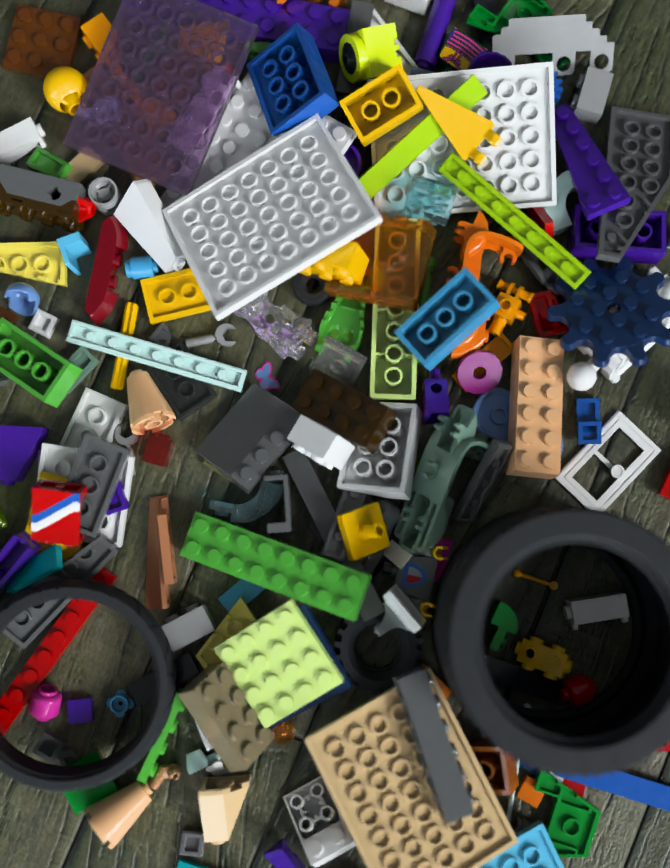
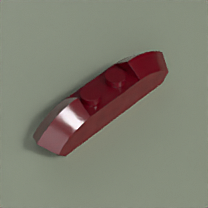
[85,216,128,325]

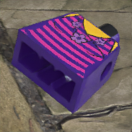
[421,369,450,424]

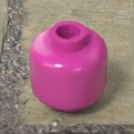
[29,684,62,722]

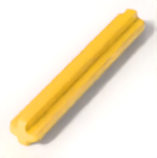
[110,302,138,390]

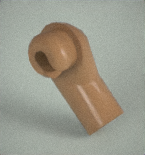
[148,763,181,790]

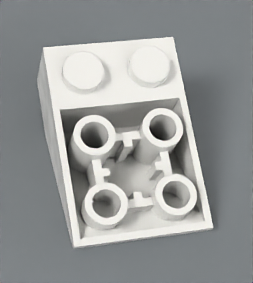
[283,776,356,868]

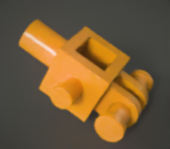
[489,279,535,337]

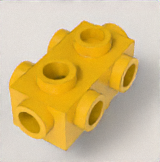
[514,636,573,681]

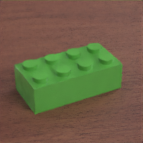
[0,317,83,408]

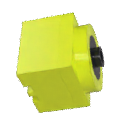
[339,22,403,84]

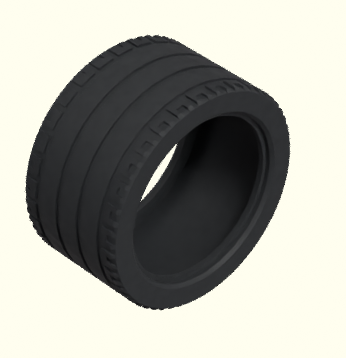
[431,507,670,778]

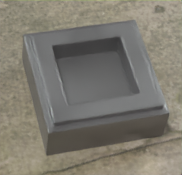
[179,828,205,857]

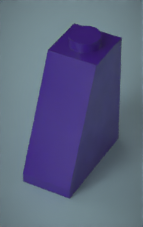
[0,425,49,486]

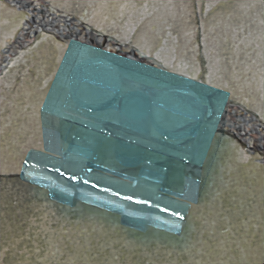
[403,174,458,227]

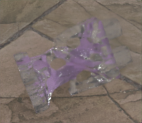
[234,291,318,361]

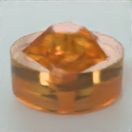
[272,722,295,744]

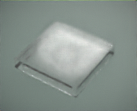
[312,336,368,388]

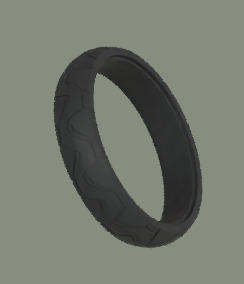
[0,578,176,792]

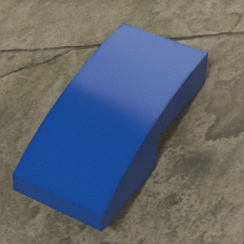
[575,398,602,444]

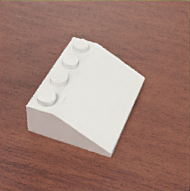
[337,402,422,500]

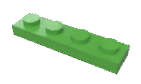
[137,687,186,783]

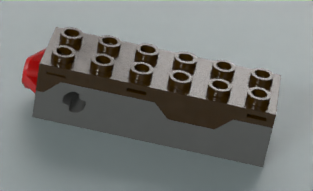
[0,163,97,233]

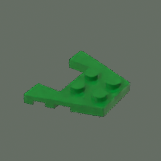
[466,0,553,35]
[533,770,601,858]

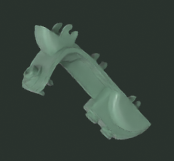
[394,404,491,553]

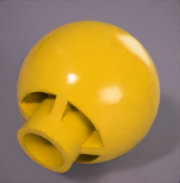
[43,66,89,116]

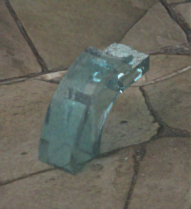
[209,481,284,523]

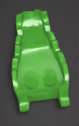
[315,280,369,362]

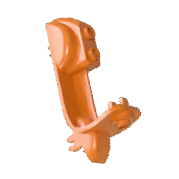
[445,210,524,360]

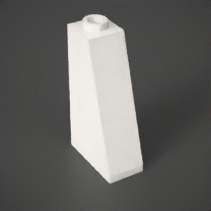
[113,179,186,273]

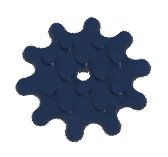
[545,257,670,368]

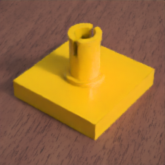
[336,502,391,561]

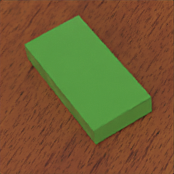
[25,146,73,179]

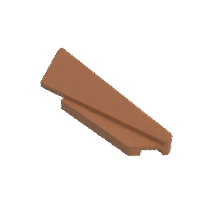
[145,495,178,609]

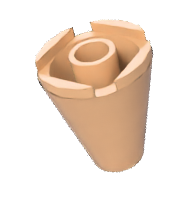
[126,369,176,435]
[84,781,153,849]

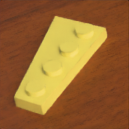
[0,241,67,287]

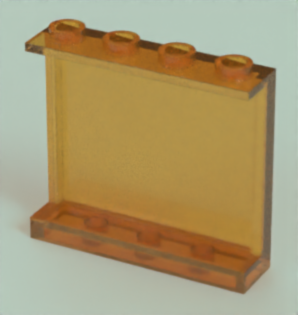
[324,213,437,312]

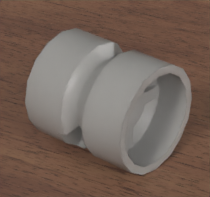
[88,177,123,216]

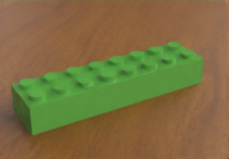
[180,511,373,621]

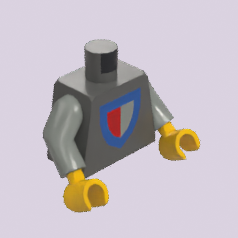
[382,546,449,618]

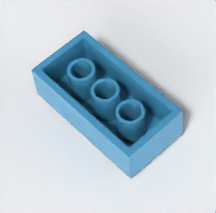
[394,267,501,371]

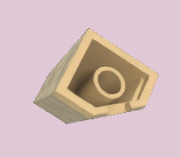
[198,774,251,845]

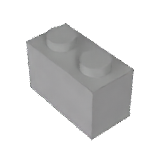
[570,66,614,124]
[161,602,217,652]

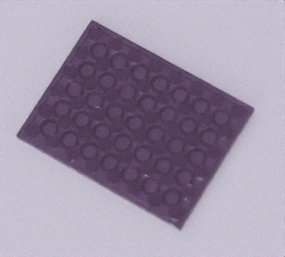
[63,0,259,196]

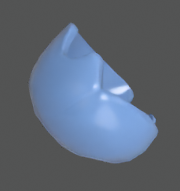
[4,282,40,316]

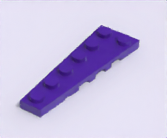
[554,103,631,221]

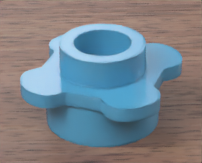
[107,689,135,718]

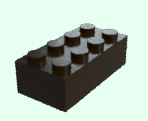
[291,368,397,455]

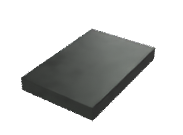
[143,340,218,421]

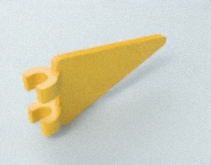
[416,86,503,166]

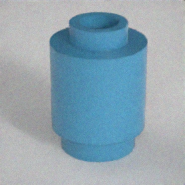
[125,255,160,280]

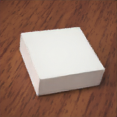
[28,308,60,339]

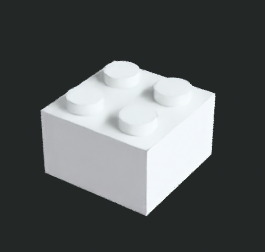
[287,414,355,470]

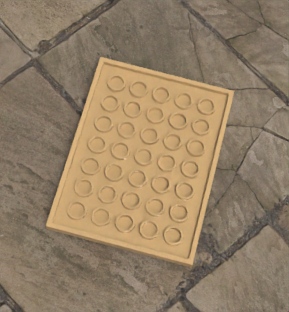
[303,667,519,868]

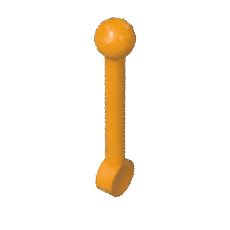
[512,568,558,590]

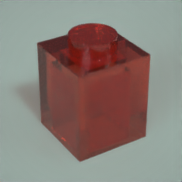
[141,432,175,468]

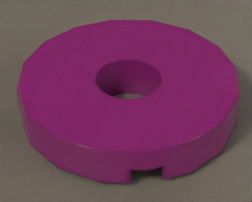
[456,349,502,394]

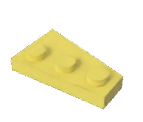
[196,597,257,669]

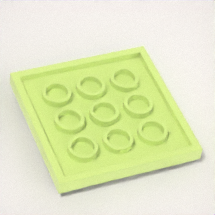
[214,599,344,729]

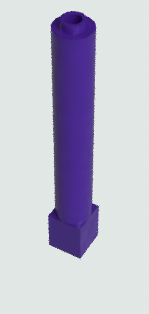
[414,0,457,71]

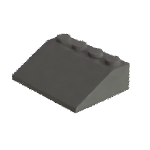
[195,383,301,494]

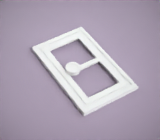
[555,410,661,510]

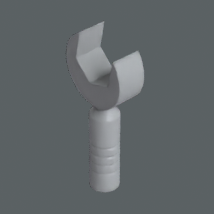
[186,323,236,348]
[114,425,139,475]

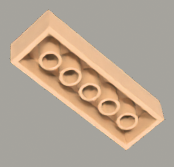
[506,335,564,479]

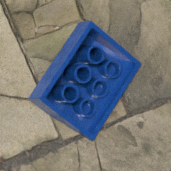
[246,23,340,136]

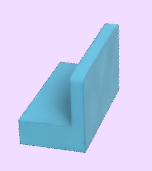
[56,232,93,276]

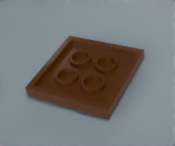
[2,4,84,78]

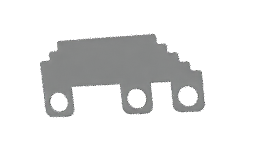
[492,14,615,76]

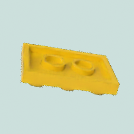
[140,268,211,325]

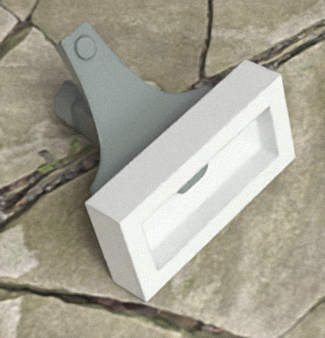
[375,584,426,636]

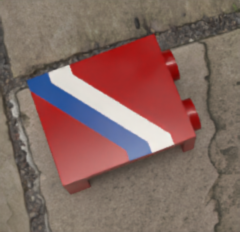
[31,479,87,547]

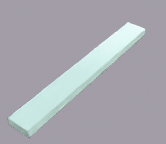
[65,319,248,393]

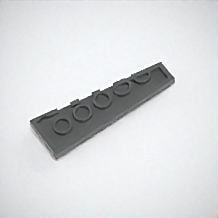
[3,533,119,649]

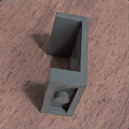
[264,471,293,533]

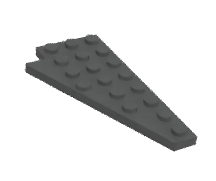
[596,106,670,263]

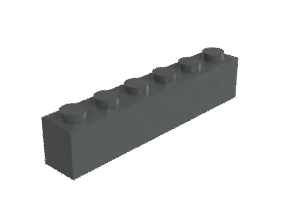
[392,667,475,824]

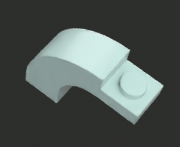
[543,170,576,236]

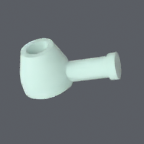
[186,749,221,775]

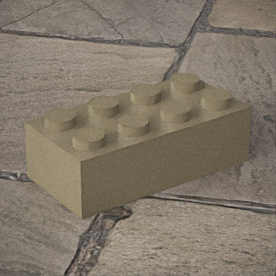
[178,661,275,772]

